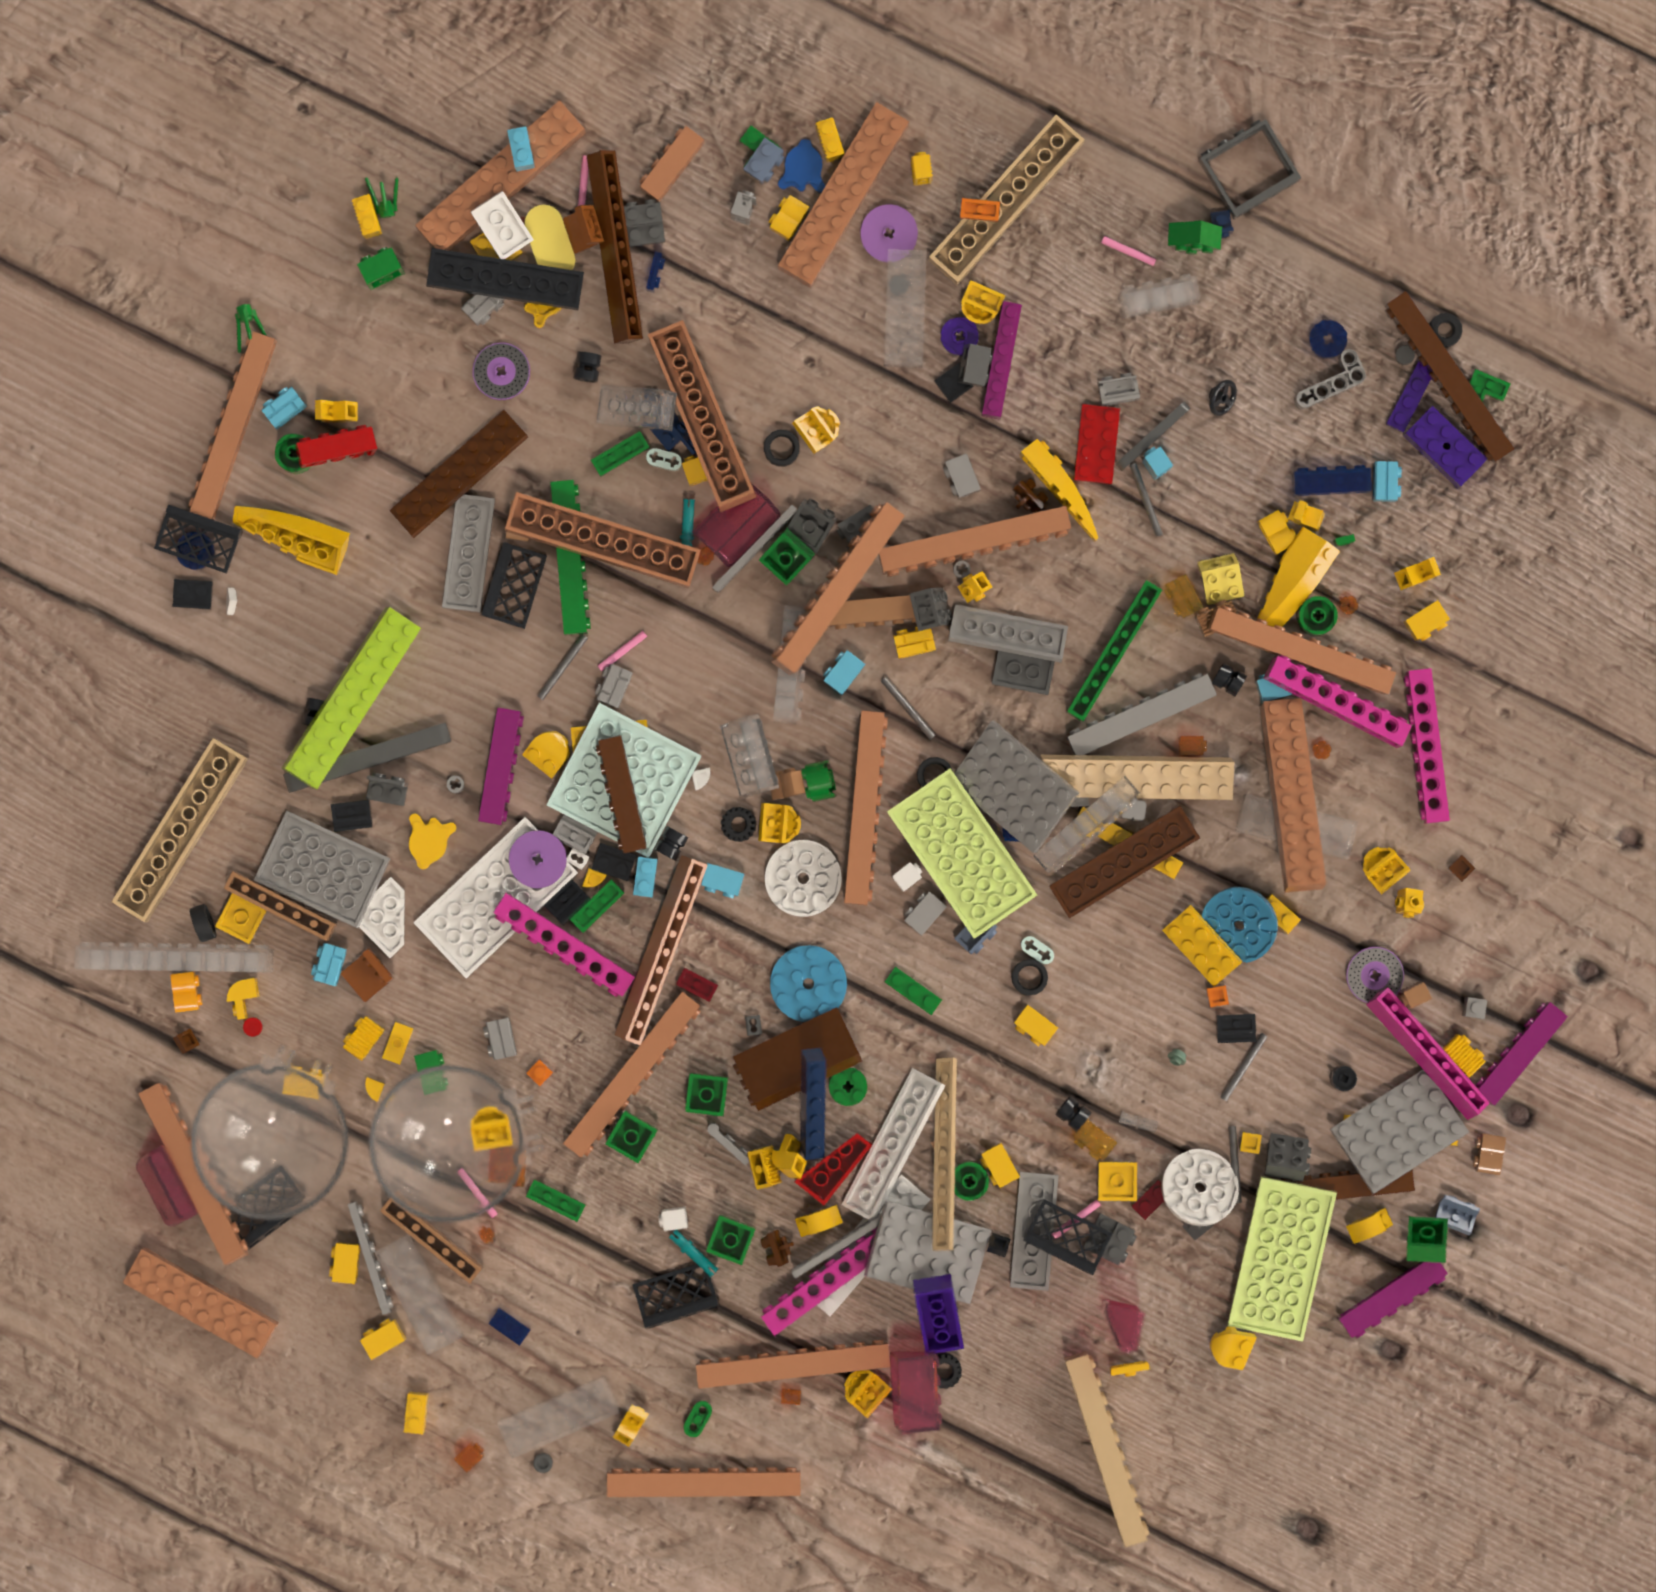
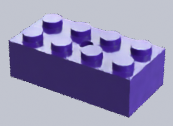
[1403,406,1487,489]
[913,1274,964,1355]

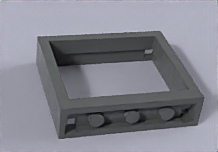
[1199,119,1301,220]

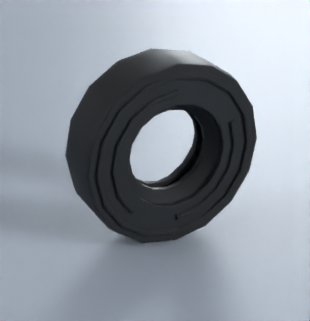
[1429,313,1463,347]

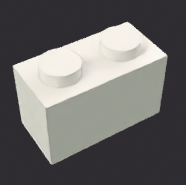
[892,862,922,892]
[658,1206,688,1231]

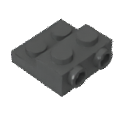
[624,199,665,247]
[787,499,838,554]
[1083,1213,1137,1265]

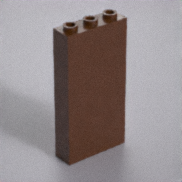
[733,1007,863,1111]

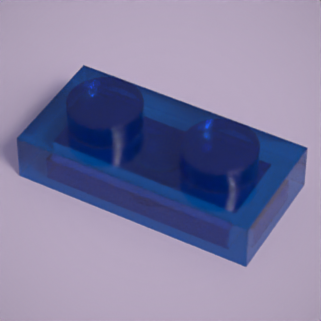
[646,251,666,293]
[488,1308,531,1346]

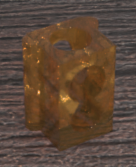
[781,1388,801,1405]

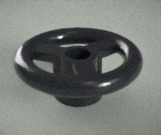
[1209,380,1237,416]

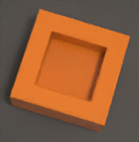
[1206,985,1229,1008]
[526,1059,554,1086]

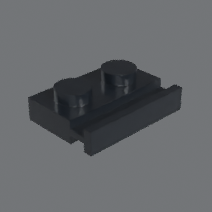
[934,362,975,404]
[172,579,213,610]
[331,800,373,832]
[592,843,637,881]
[544,879,591,926]
[1216,1014,1256,1043]

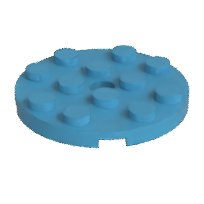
[1202,887,1278,963]
[770,945,847,1022]

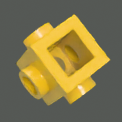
[958,571,992,603]
[1395,888,1424,918]

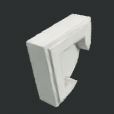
[226,588,237,615]
[692,767,710,791]

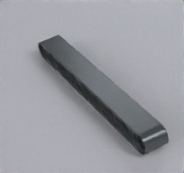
[283,723,451,793]

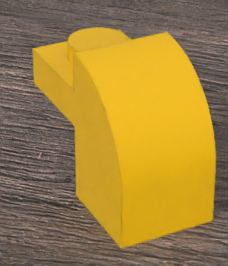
[315,400,358,423]
[1288,500,1325,532]
[1394,557,1441,590]
[227,978,260,1020]
[772,1134,807,1179]
[795,1205,843,1237]
[1346,1208,1393,1244]
[613,1404,649,1447]

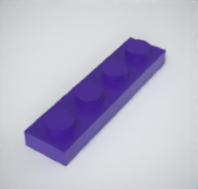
[1386,361,1431,433]

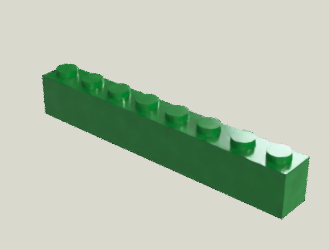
[550,480,591,636]
[1066,580,1162,722]

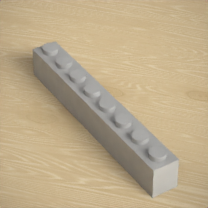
[1067,673,1217,755]

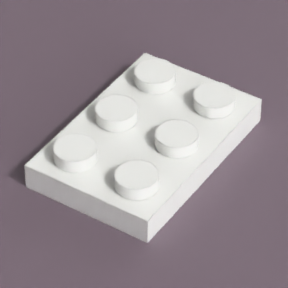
[470,191,534,259]

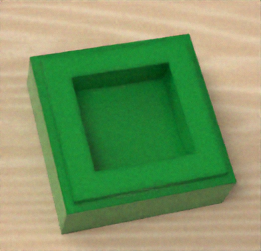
[1333,534,1356,547]

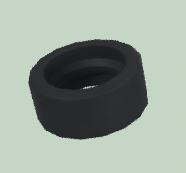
[764,429,800,467]
[917,757,953,788]
[189,904,217,942]
[1011,959,1048,996]

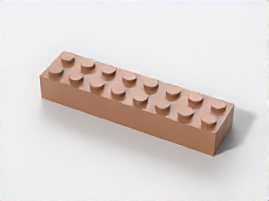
[123,1247,279,1358]

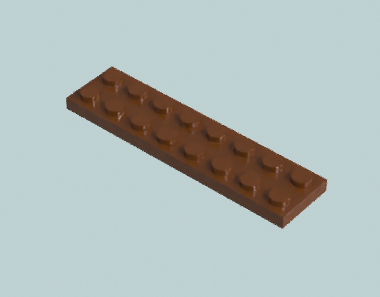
[389,410,528,538]
[1049,805,1200,919]

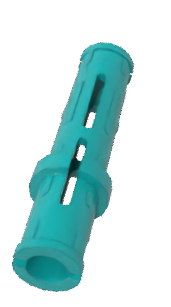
[679,499,695,547]
[669,1229,719,1278]

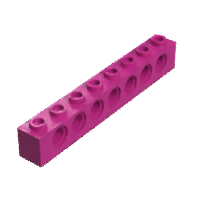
[1263,655,1412,748]
[1404,668,1450,824]
[493,892,635,997]
[761,1227,878,1336]

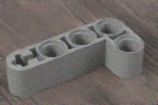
[1294,349,1366,409]

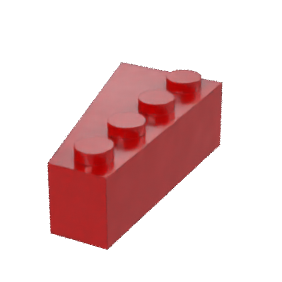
[295,425,377,468]
[794,1133,872,1205]

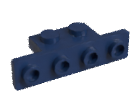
[644,390,696,454]

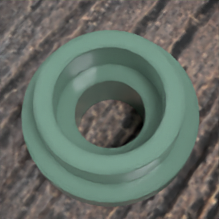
[1168,1049,1186,1066]

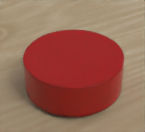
[243,1017,263,1037]

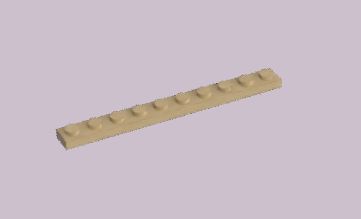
[932,1058,957,1251]

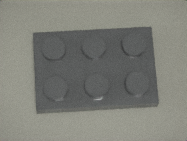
[992,651,1055,696]

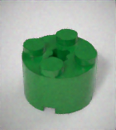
[275,434,312,474]
[1297,596,1338,636]
[801,760,836,802]
[829,1067,867,1106]
[954,1161,989,1201]

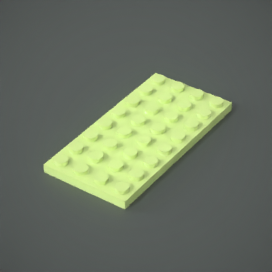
[887,768,1037,939]
[1227,1176,1337,1341]

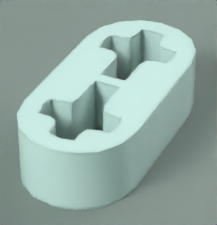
[646,448,682,471]
[1021,936,1054,964]

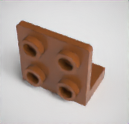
[563,205,605,254]
[341,949,394,1002]

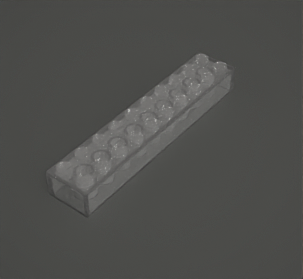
[75,942,274,972]

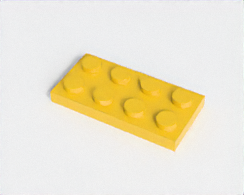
[1162,905,1243,987]

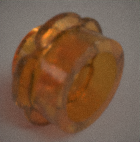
[697,547,714,566]
[1340,596,1359,615]
[1312,741,1332,759]
[478,1226,495,1244]

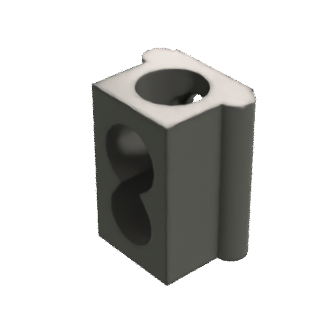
[745,1015,762,1036]

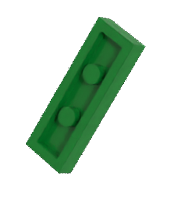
[591,431,650,477]
[570,879,625,933]
[885,967,942,1015]
[526,1179,586,1222]

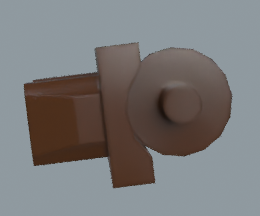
[1012,478,1048,513]
[760,1230,794,1267]

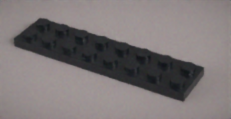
[426,248,584,311]

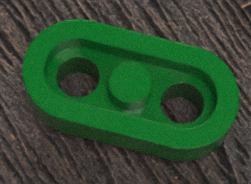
[684,1400,712,1438]

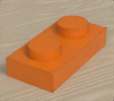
[960,198,1000,222]

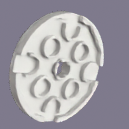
[765,840,842,917]
[1161,1149,1239,1226]

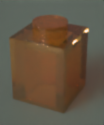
[1179,736,1207,756]
[454,1441,485,1473]

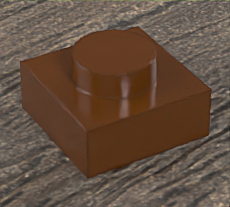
[1447,855,1475,882]
[173,1028,200,1055]

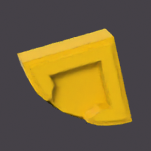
[582,869,607,887]
[365,1077,385,1102]

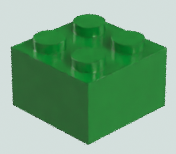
[1168,221,1222,255]
[357,247,405,290]
[759,528,815,586]
[685,1073,728,1116]
[605,1110,659,1164]
[706,1214,756,1265]
[1407,1216,1448,1263]

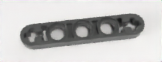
[1116,401,1190,471]

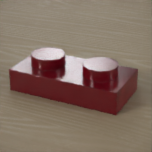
[676,968,719,1002]
[1131,1179,1164,1220]

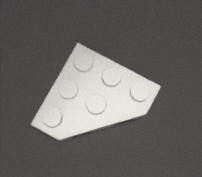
[359,877,405,958]

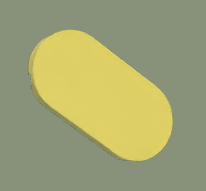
[525,205,575,270]

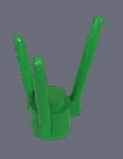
[365,177,399,218]
[235,304,267,353]

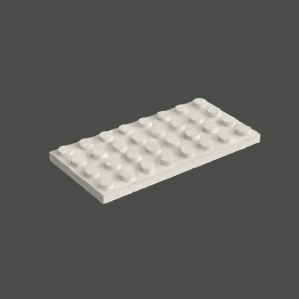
[413,817,578,978]

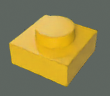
[1239,1132,1262,1154]

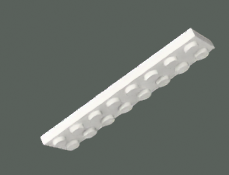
[841,1068,945,1221]
[808,1174,931,1317]

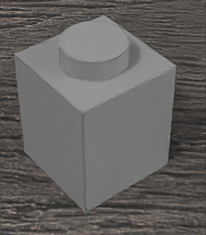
[1462,997,1487,1019]

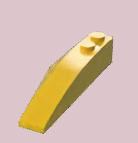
[1019,439,1098,542]
[232,506,350,575]
[1257,527,1340,627]

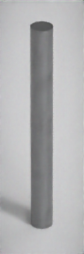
[1129,463,1163,537]
[537,634,588,700]
[881,677,935,740]
[1220,1033,1268,1102]
[1228,1126,1242,1203]

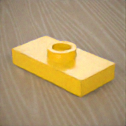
[382,1022,414,1065]
[1109,1360,1150,1377]

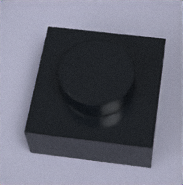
[987,1233,1011,1258]

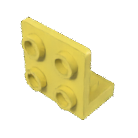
[1197,553,1244,605]

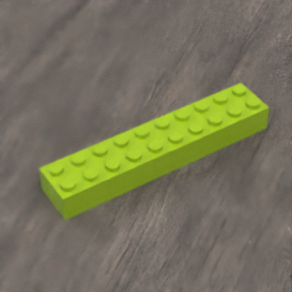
[281,607,421,789]

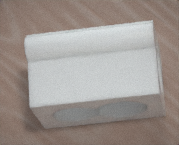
[567,848,590,870]

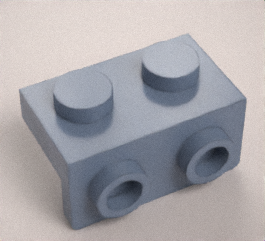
[743,138,785,185]
[954,924,998,954]
[1435,1195,1480,1235]

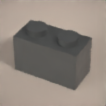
[957,344,993,387]

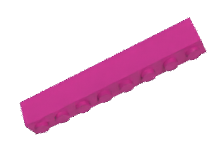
[1366,987,1490,1120]

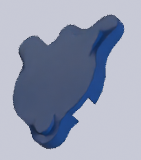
[778,139,825,193]

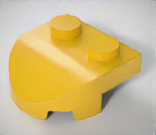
[961,280,1006,324]
[792,407,840,454]
[522,731,570,779]
[758,803,801,843]
[1363,847,1411,895]
[471,1106,513,1151]
[1210,1326,1257,1370]
[844,1370,892,1418]

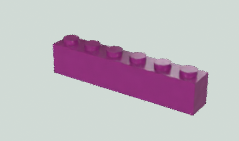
[982,301,1022,420]
[478,708,524,825]
[1475,1002,1568,1106]
[1337,1262,1448,1338]

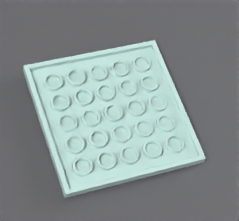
[547,703,702,858]

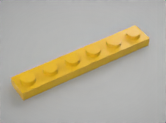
[1074,807,1183,879]

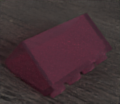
[692,483,781,567]
[136,1145,198,1227]
[1101,1299,1145,1354]
[890,1351,942,1434]

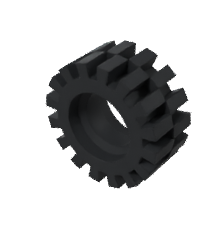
[721,807,757,842]
[927,1353,962,1389]

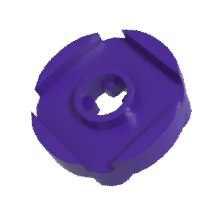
[941,317,979,356]

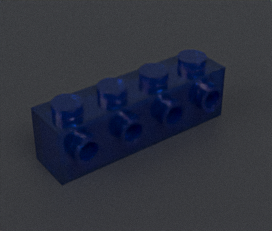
[1292,465,1372,496]

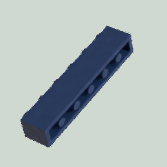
[800,1048,826,1160]

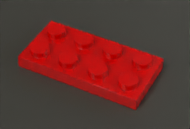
[1074,404,1120,485]

